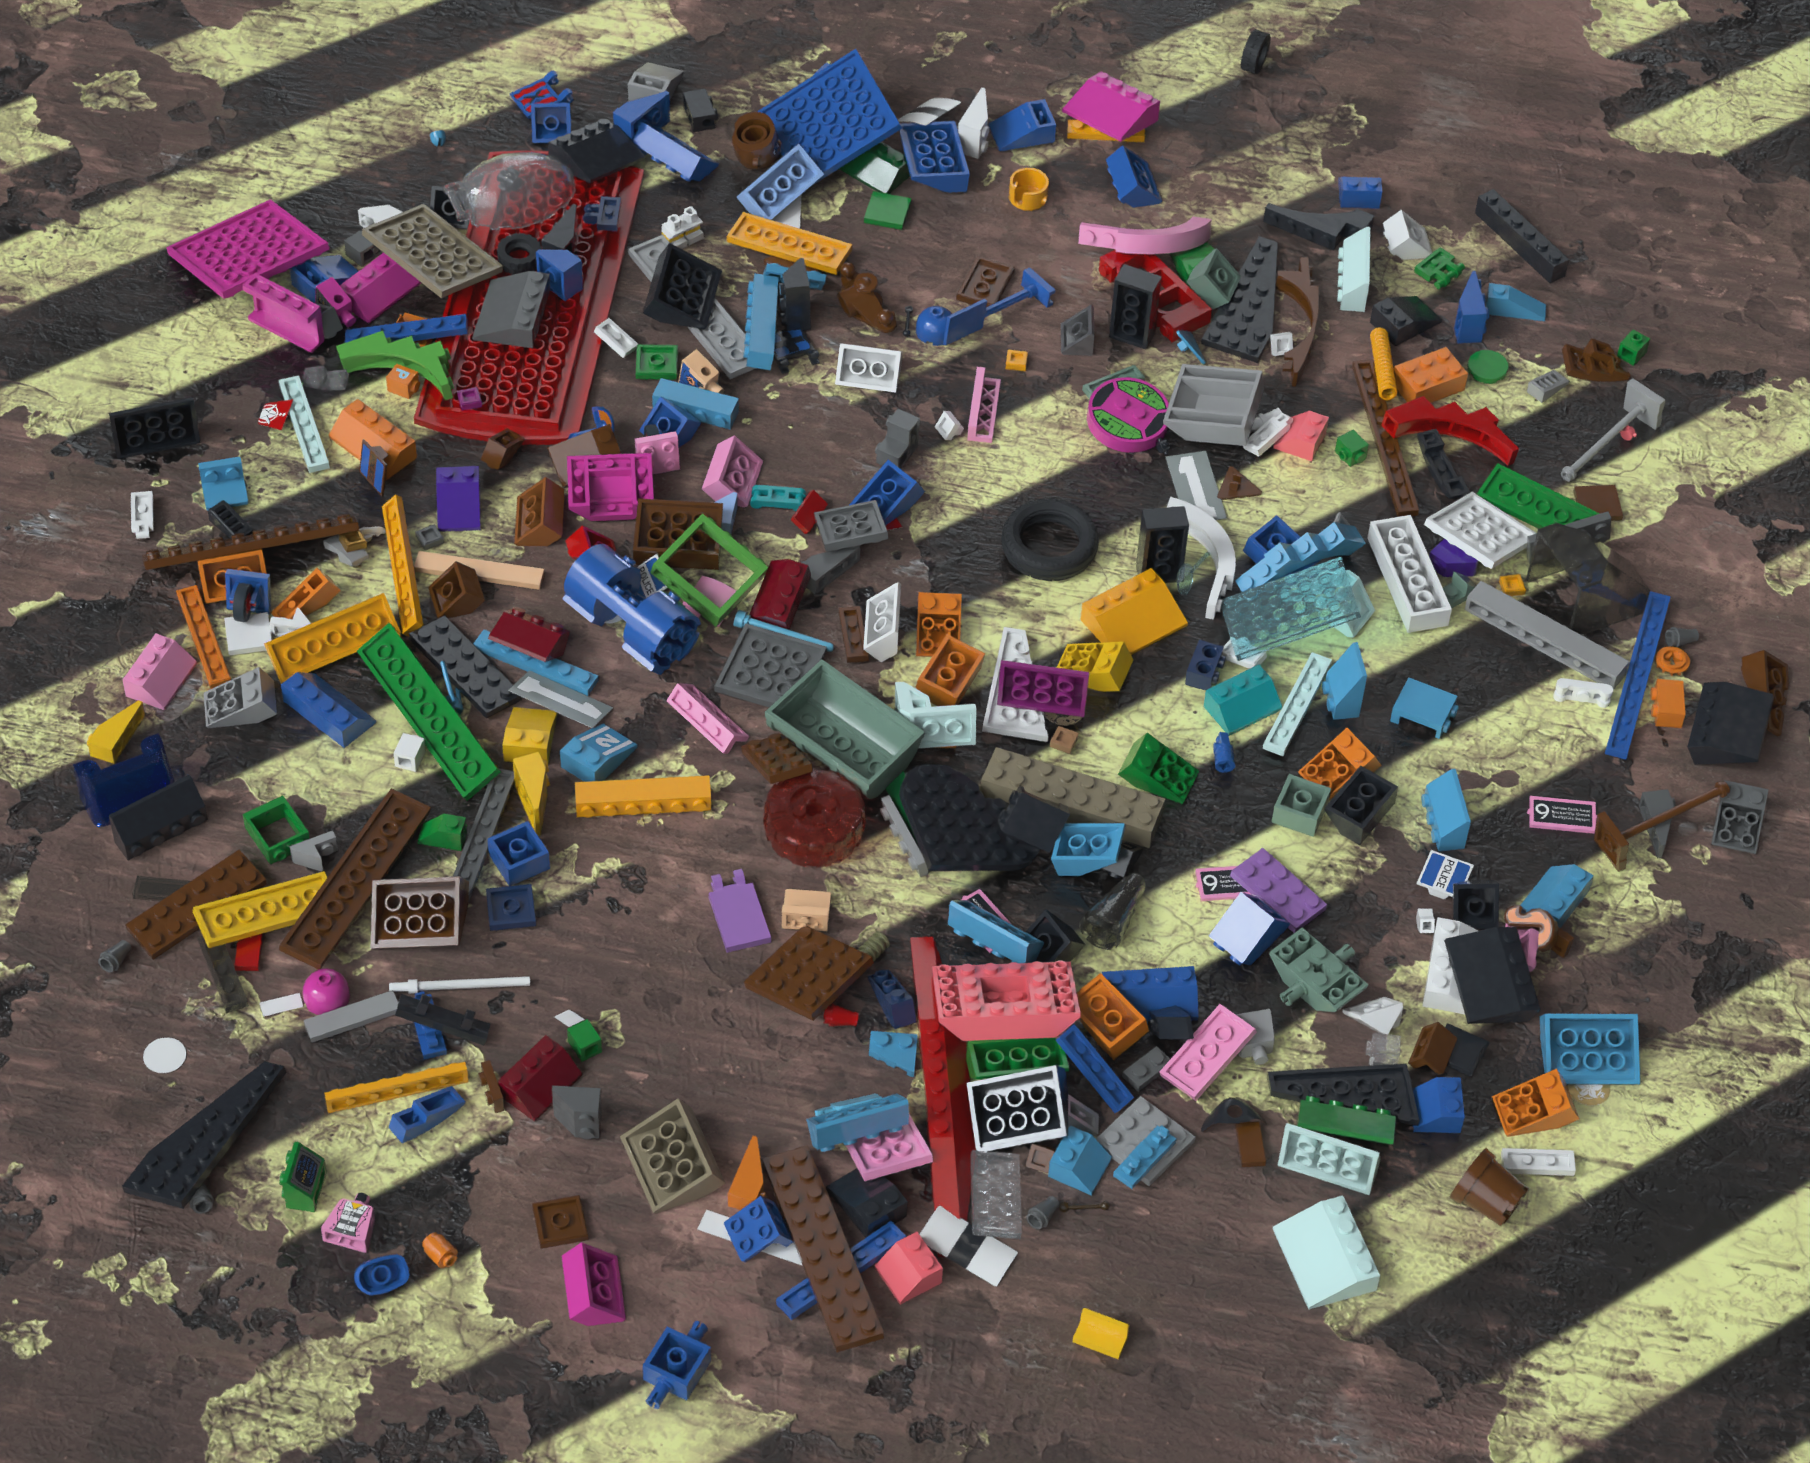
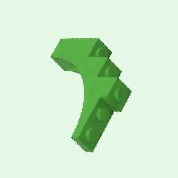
[336,331,454,400]

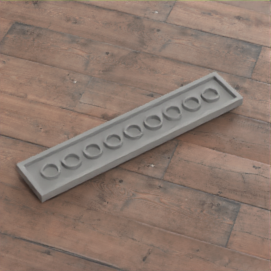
[628,235,756,379]

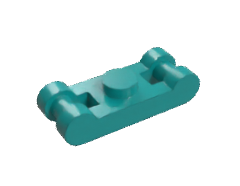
[750,485,806,511]

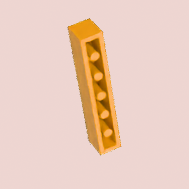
[575,775,711,818]

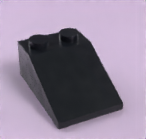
[1370,296,1442,346]
[826,1168,908,1238]

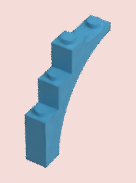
[1235,522,1366,598]

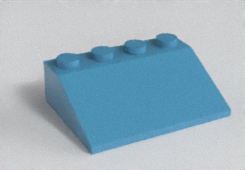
[1540,1014,1640,1085]

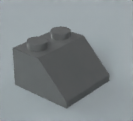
[552,1086,602,1139]

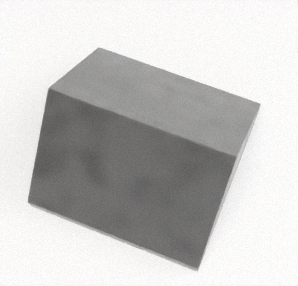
[1061,305,1094,356]

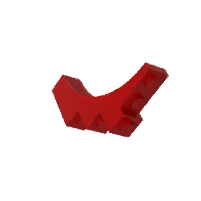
[1381,396,1519,466]

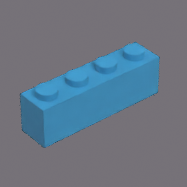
[652,378,739,430]

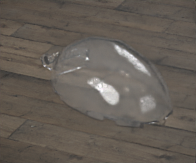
[443,152,576,230]

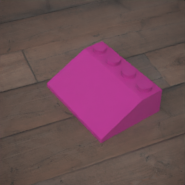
[1062,72,1160,142]

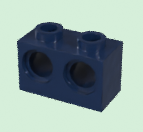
[1185,640,1226,691]

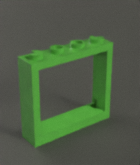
[650,514,768,627]

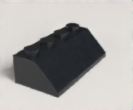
[109,774,208,860]

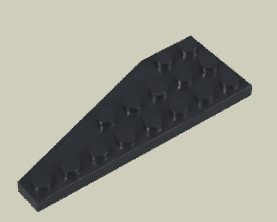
[1201,236,1278,363]

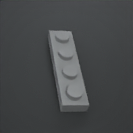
[880,795,928,877]

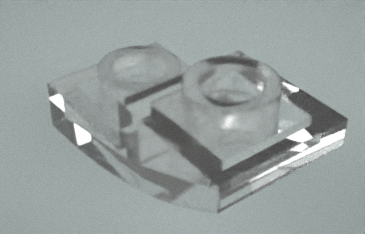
[301,366,349,390]

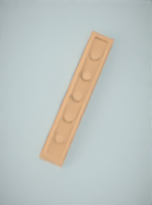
[414,551,544,590]

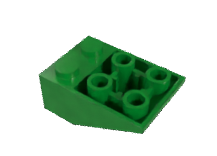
[1118,732,1199,804]

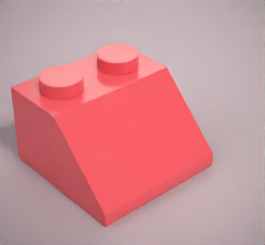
[1273,411,1329,461]
[875,1232,943,1305]

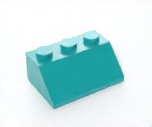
[1203,664,1282,736]

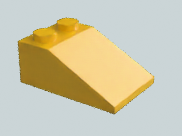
[502,707,557,764]
[513,752,550,836]

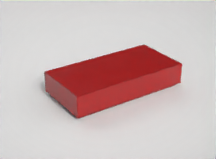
[790,490,828,534]
[235,934,263,971]

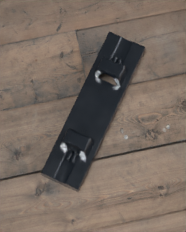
[395,994,491,1046]

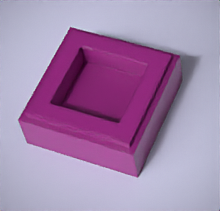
[457,387,482,410]

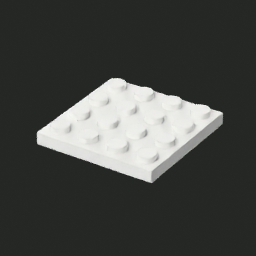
[1424,492,1536,569]

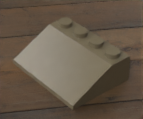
[620,1098,726,1214]

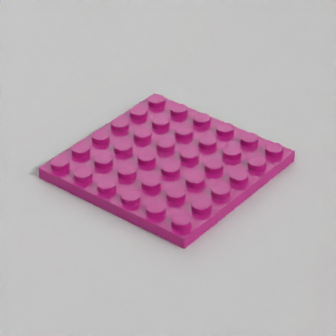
[166,199,329,299]

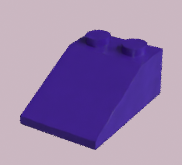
[436,466,481,532]

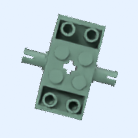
[1269,928,1368,1012]

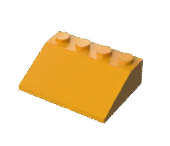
[1081,568,1188,655]

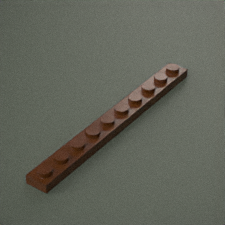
[1352,359,1419,517]

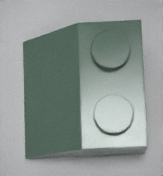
[1187,248,1241,310]

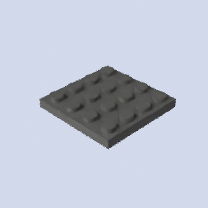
[714,623,827,708]

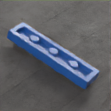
[1056,1024,1134,1113]

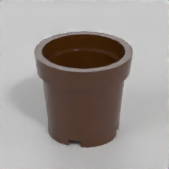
[1449,1148,1529,1227]

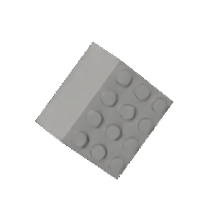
[1163,364,1264,446]

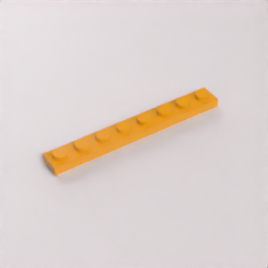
[382,494,423,637]

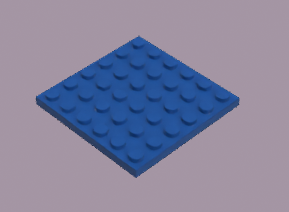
[758,49,902,186]

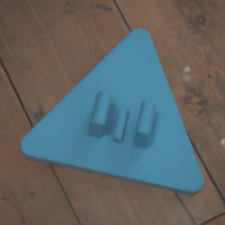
[1176,330,1206,365]

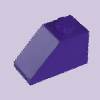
[1429,539,1479,577]

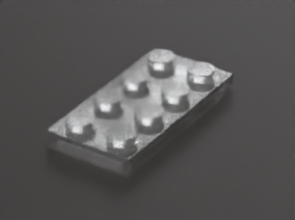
[971,1150,1022,1239]

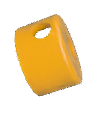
[1009,168,1049,211]

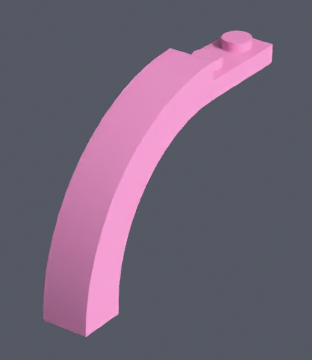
[1079,216,1212,254]

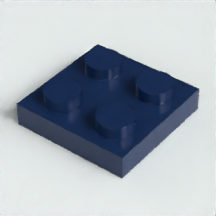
[486,884,536,931]

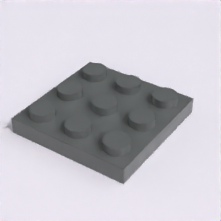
[814,500,888,552]

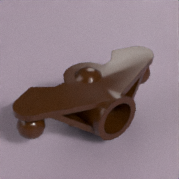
[837,262,897,333]

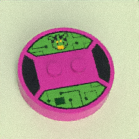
[1087,377,1169,453]

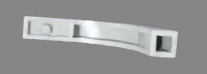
[1167,497,1236,620]

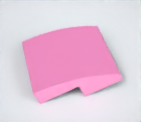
[682,576,736,627]

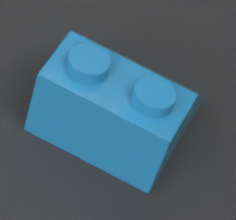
[1048,1125,1112,1196]

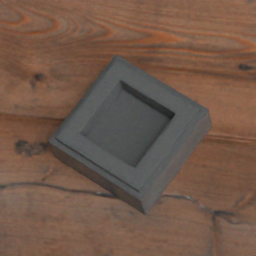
[415,524,444,550]

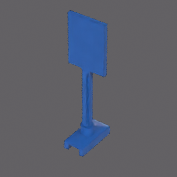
[943,267,1056,346]

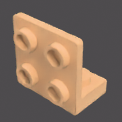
[782,889,831,932]

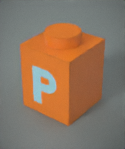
[386,364,420,399]

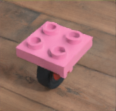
[635,424,680,475]

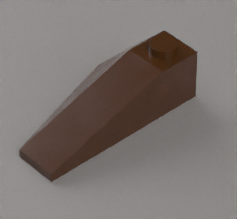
[1741,650,1789,736]

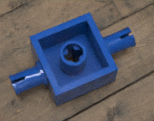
[643,1321,711,1409]

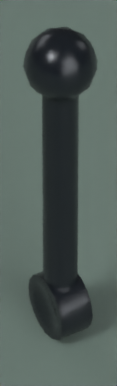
[903,306,913,337]

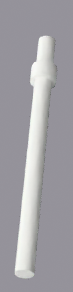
[389,976,530,994]

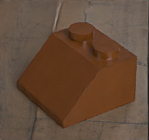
[428,561,485,619]

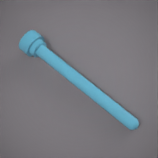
[733,610,834,652]

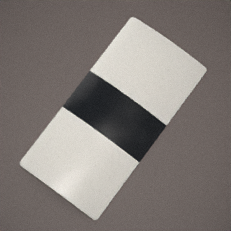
[898,98,961,126]
[920,1206,1018,1286]

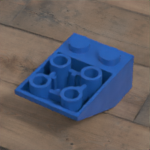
[988,99,1056,152]
[290,255,358,302]
[1454,271,1489,343]

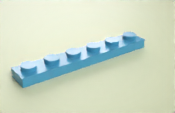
[473,630,598,696]

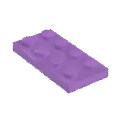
[1230,848,1327,933]

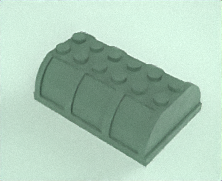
[765,659,925,799]

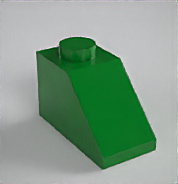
[418,814,467,851]

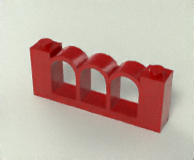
[1099,249,1212,342]

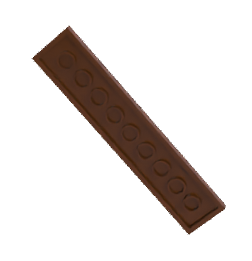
[142,514,359,570]
[279,788,431,970]
[762,1145,884,1353]

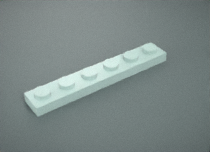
[279,376,330,473]
[1263,652,1332,756]

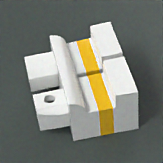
[662,206,704,249]

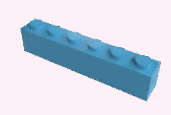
[743,273,778,370]

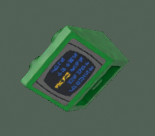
[279,1141,327,1212]

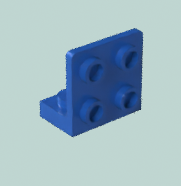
[724,1196,793,1262]

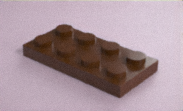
[741,733,813,784]

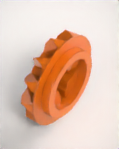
[1655,646,1690,676]

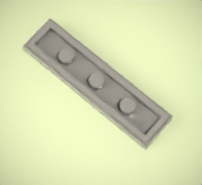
[304,990,398,1043]

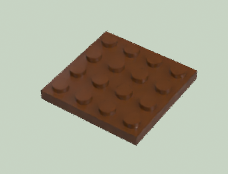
[744,926,874,1021]

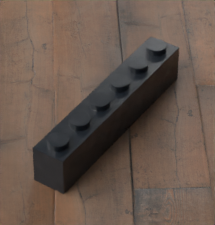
[1475,189,1569,284]

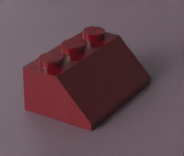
[749,559,811,630]
[488,607,570,662]
[498,1035,582,1122]

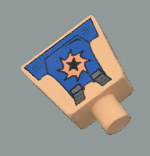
[678,349,724,394]

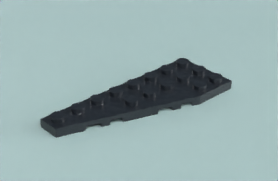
[122,1061,287,1209]

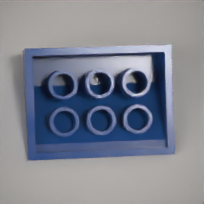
[899,121,970,193]

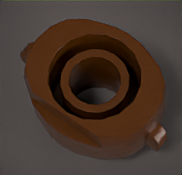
[732,112,782,170]

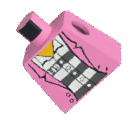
[321,1193,375,1253]

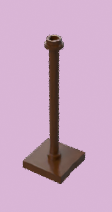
[1594,781,1730,872]

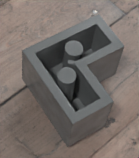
[875,409,920,469]

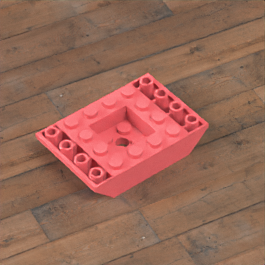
[932,961,1081,1041]

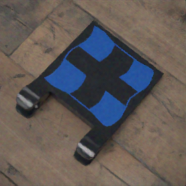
[773,329,820,374]

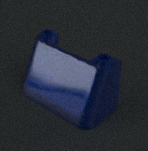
[73,733,175,827]

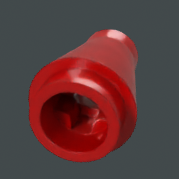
[823,1004,858,1027]

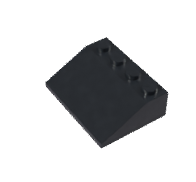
[548,119,645,183]
[643,243,722,329]
[109,397,201,459]
[1687,682,1774,765]
[1444,927,1541,1024]
[967,1065,1068,1154]

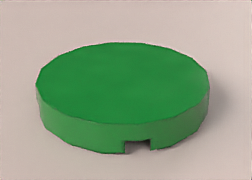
[1467,350,1508,384]

